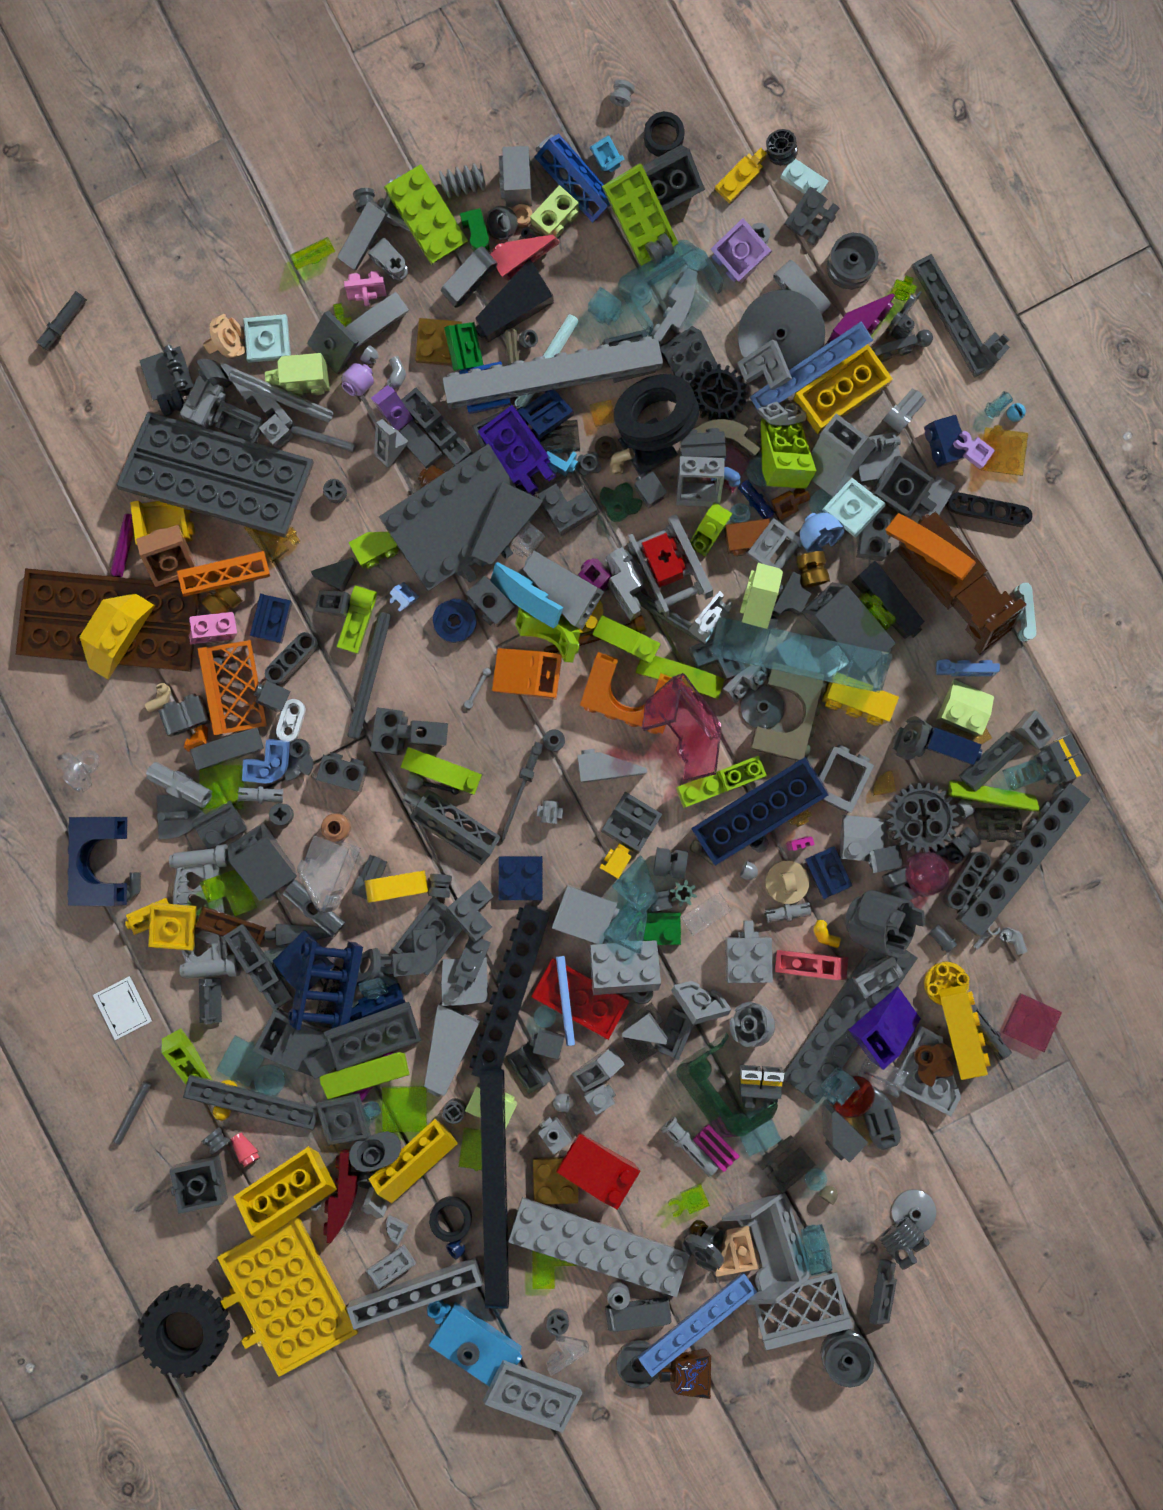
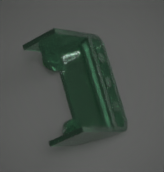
[676,1032,778,1138]

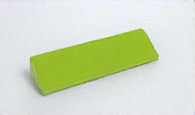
[947,780,1039,812]
[319,1052,410,1100]

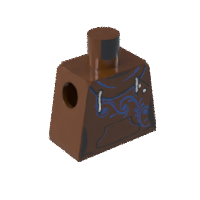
[659,1348,711,1399]

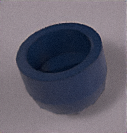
[446,1240,465,1260]

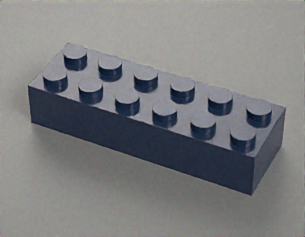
[691,756,829,866]

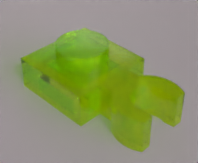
[668,1183,710,1217]

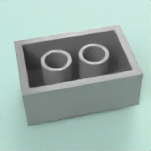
[590,941,661,995]

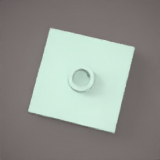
[243,314,291,363]
[822,478,885,538]

